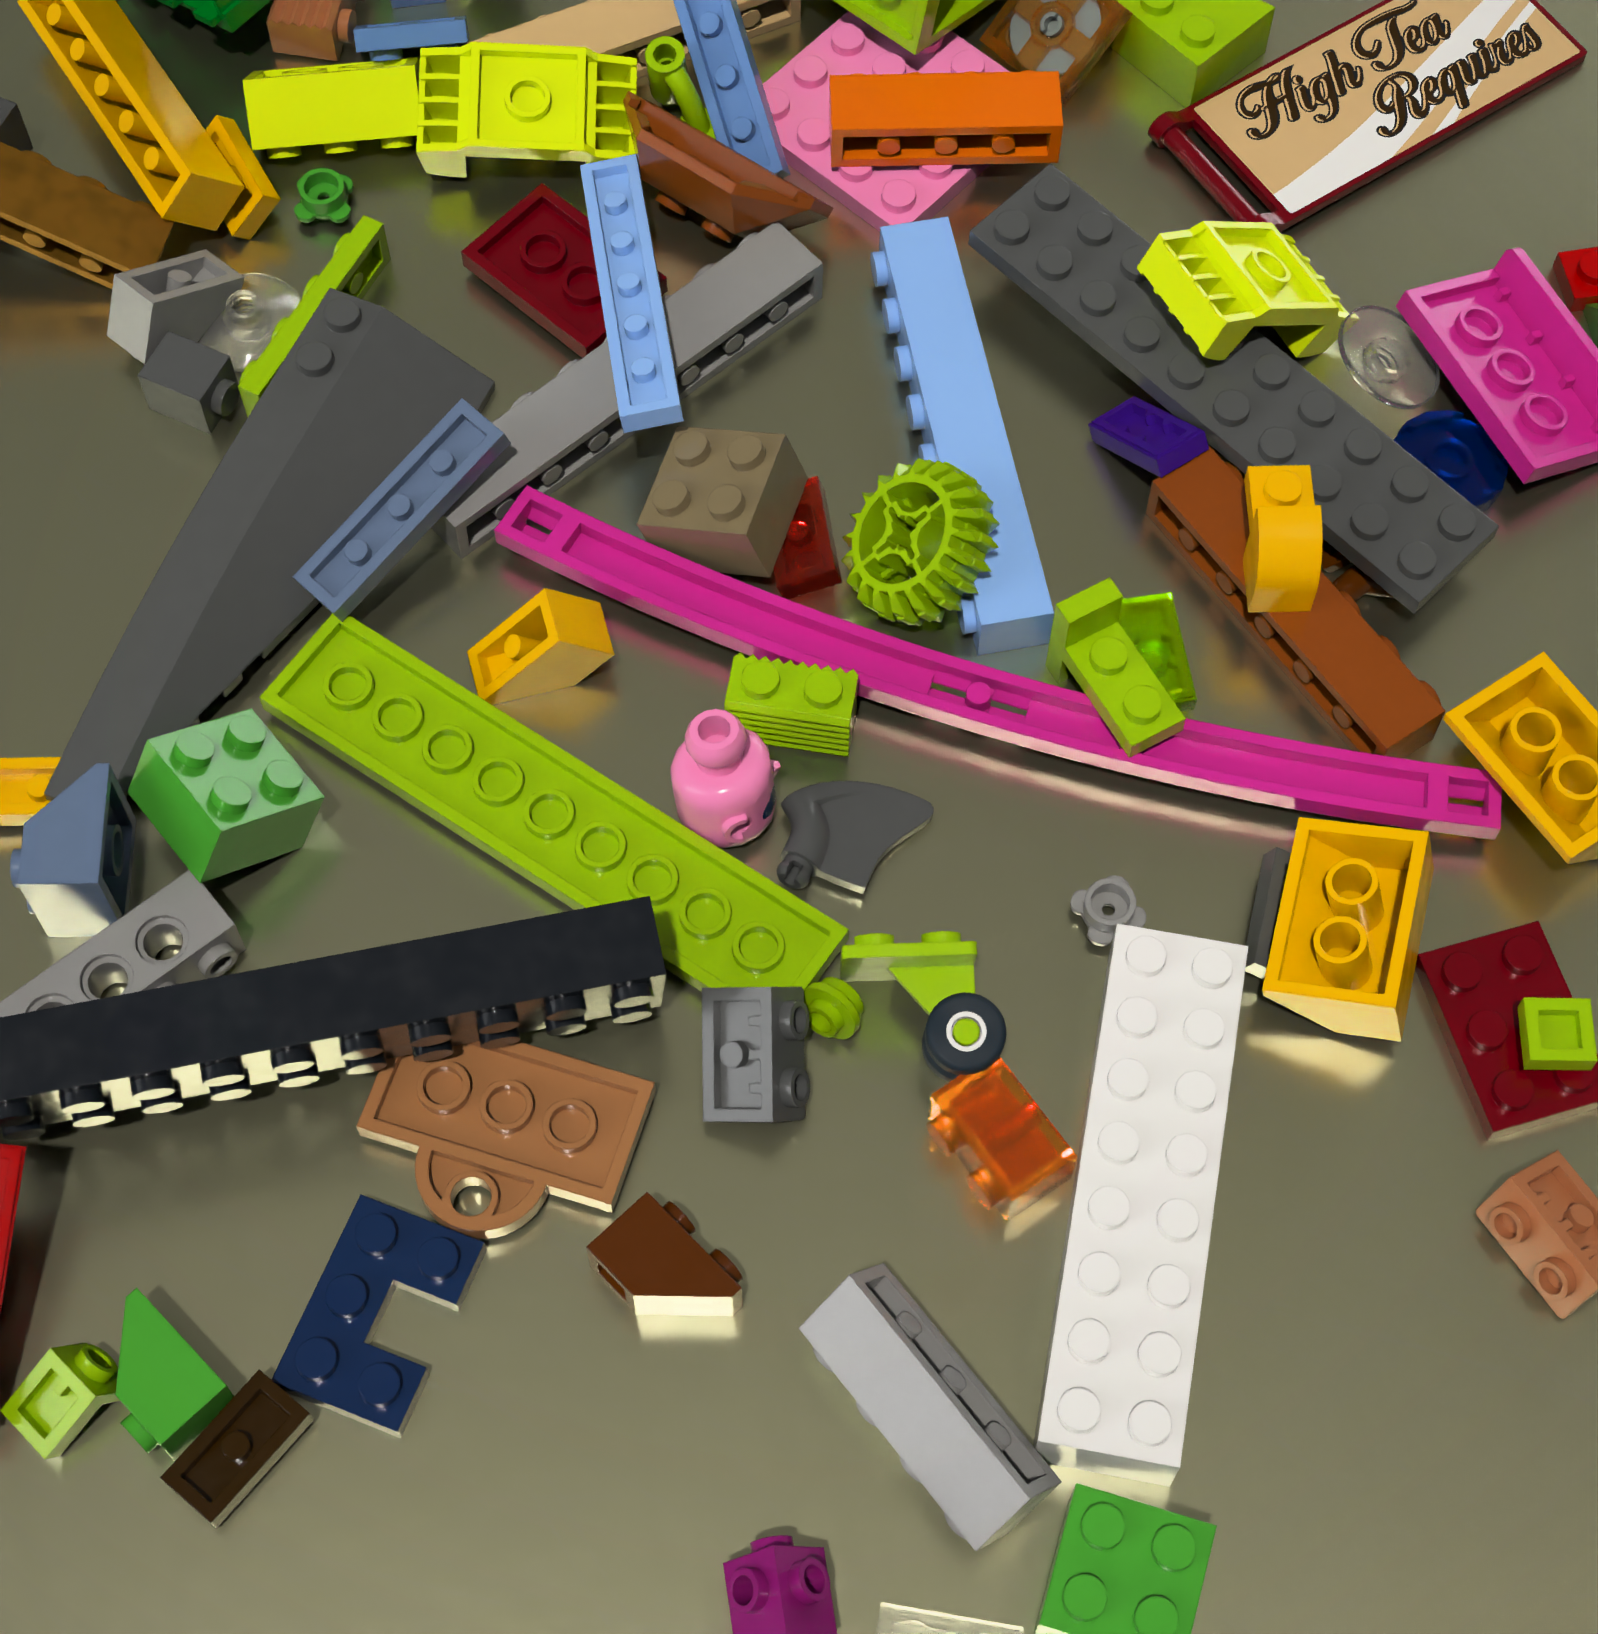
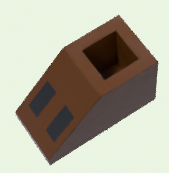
[586,1192,743,1316]

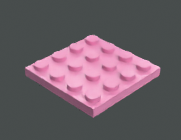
[763,11,1010,232]

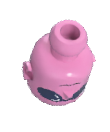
[670,709,781,848]

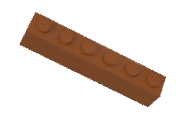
[1146,446,1446,759]

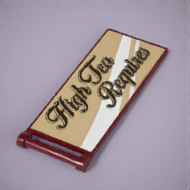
[1148,0,1587,233]

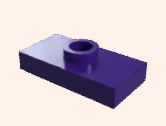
[1088,396,1209,478]

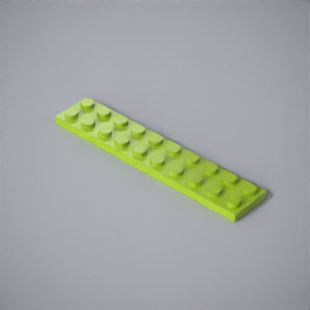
[259,614,849,992]

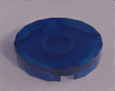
[1394,410,1509,512]

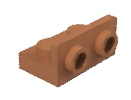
[1476,1150,1598,1319]

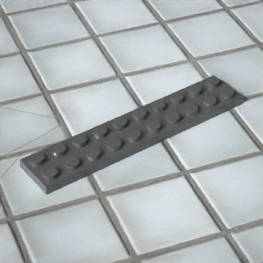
[968,163,1499,614]

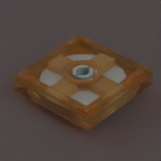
[979,0,1133,107]

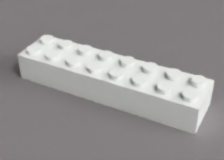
[1033,923,1248,1487]

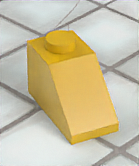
[467,588,615,705]

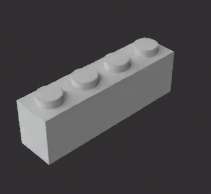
[799,1263,1062,1551]

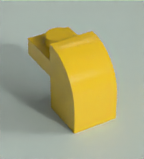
[1243,465,1323,612]

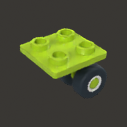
[840,931,1006,1084]

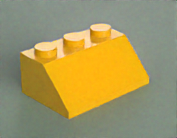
[1443,651,1598,864]
[1262,817,1434,1042]

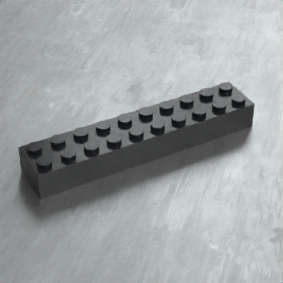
[0,896,666,1140]

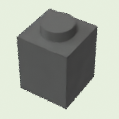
[137,331,240,434]

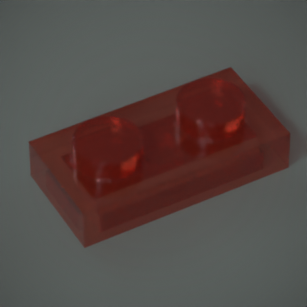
[774,476,842,600]

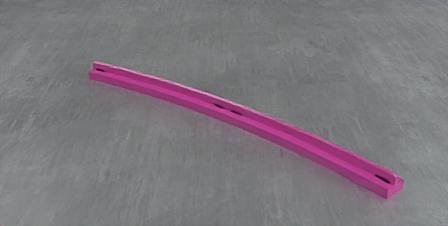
[494,485,1502,840]

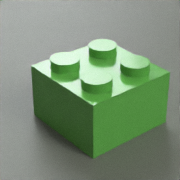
[127,708,325,883]
[1034,1483,1217,1634]

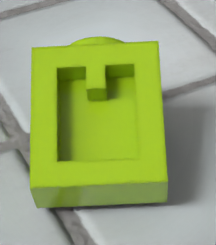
[0,1343,120,1460]

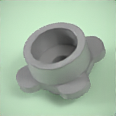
[1070,875,1146,946]

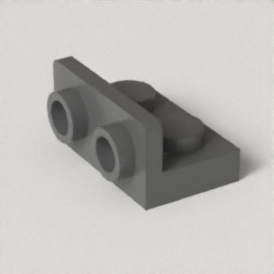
[702,987,810,1122]

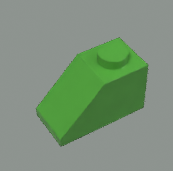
[115,1288,234,1462]

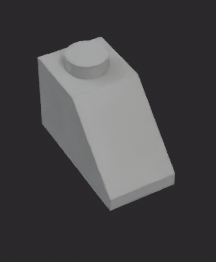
[107,249,244,365]

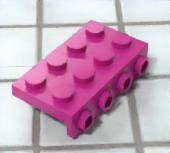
[1396,247,1598,484]

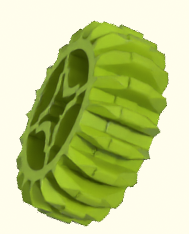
[841,458,1000,626]

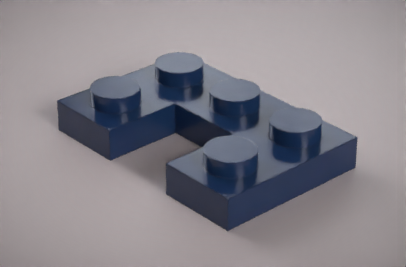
[271,1194,487,1438]

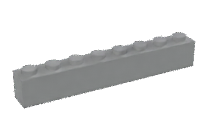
[431,222,823,559]

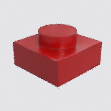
[1552,247,1598,312]

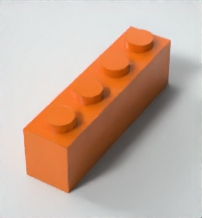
[829,70,1063,167]

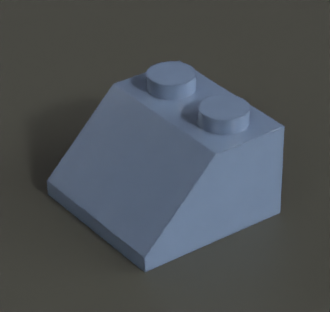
[10,763,136,937]

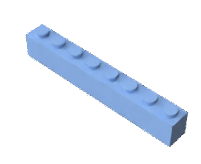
[870,216,1054,656]

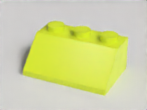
[242,57,420,159]

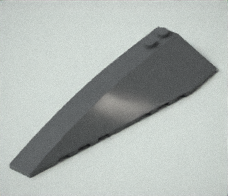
[44,288,495,801]

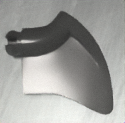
[776,781,934,894]

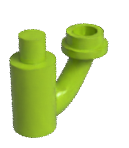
[645,36,716,139]

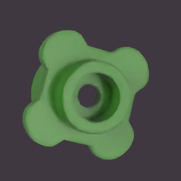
[294,168,354,223]

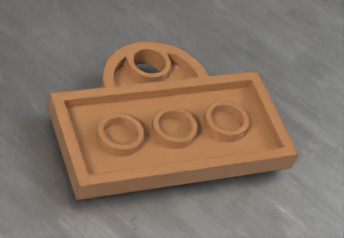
[356,1041,656,1239]

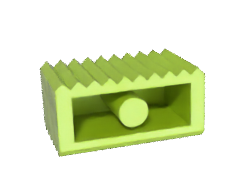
[724,652,858,757]

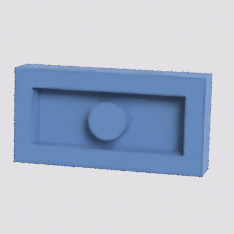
[353,16,469,61]

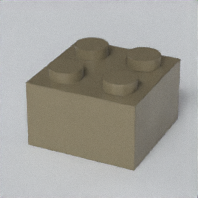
[636,426,808,578]

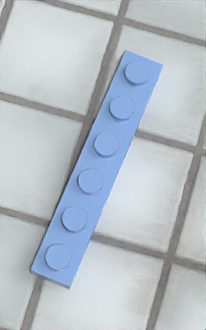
[580,154,684,433]

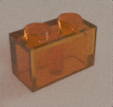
[926,1056,1077,1222]

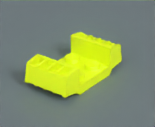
[416,42,637,178]
[1137,221,1357,360]

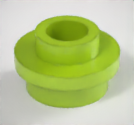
[804,977,864,1039]

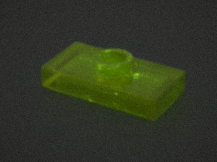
[1118,592,1197,712]

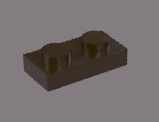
[160,1369,314,1529]

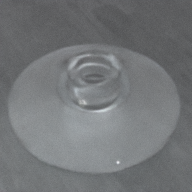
[197,273,301,373]
[1338,305,1440,409]

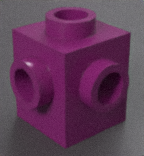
[723,1535,837,1634]

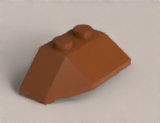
[623,91,833,243]

